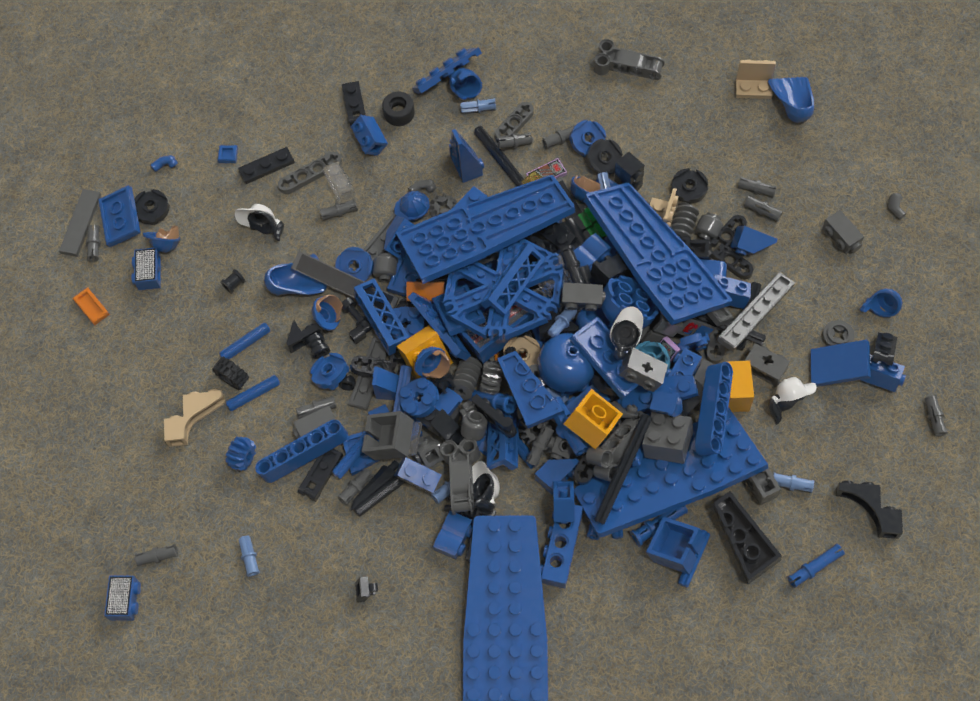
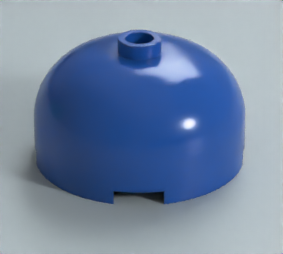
[601,276,659,329]
[537,333,596,393]

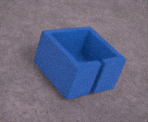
[646,516,706,575]

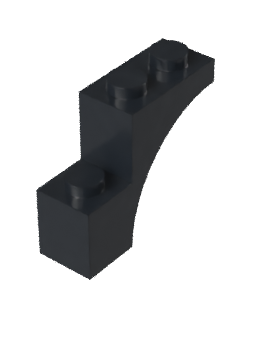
[836,481,903,539]

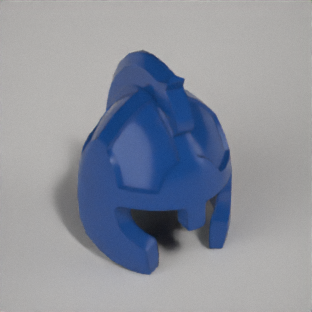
[448,68,482,100]

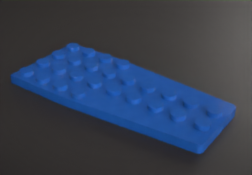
[396,175,575,284]
[584,183,733,325]
[574,407,768,537]
[463,515,548,701]

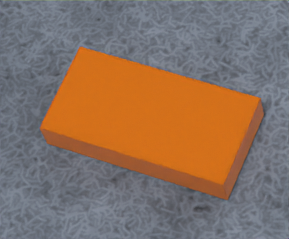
[406,281,445,301]
[73,287,110,326]

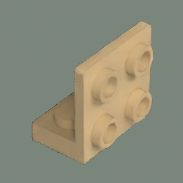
[736,60,776,99]
[650,188,679,227]

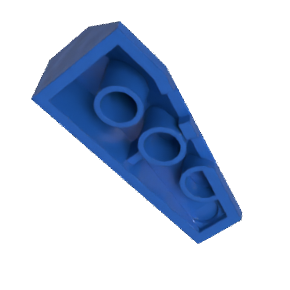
[449,129,485,183]

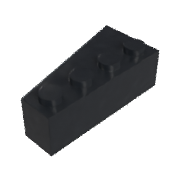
[714,491,782,584]

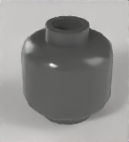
[695,212,723,240]
[373,253,397,282]
[460,411,487,441]

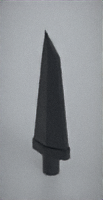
[351,460,399,511]

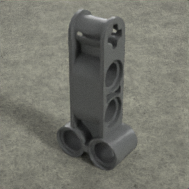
[594,39,665,80]
[586,411,645,482]
[440,438,480,515]

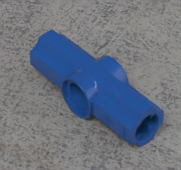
[554,396,591,456]

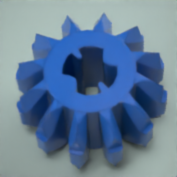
[226,437,256,471]

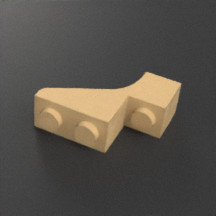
[164,389,225,447]

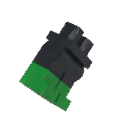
[559,207,607,250]

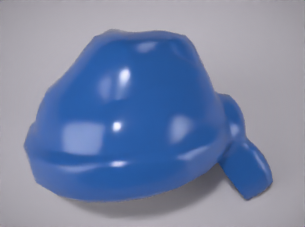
[860,288,903,317]

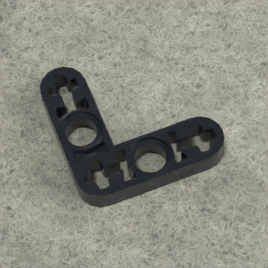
[710,215,754,280]
[350,337,406,378]

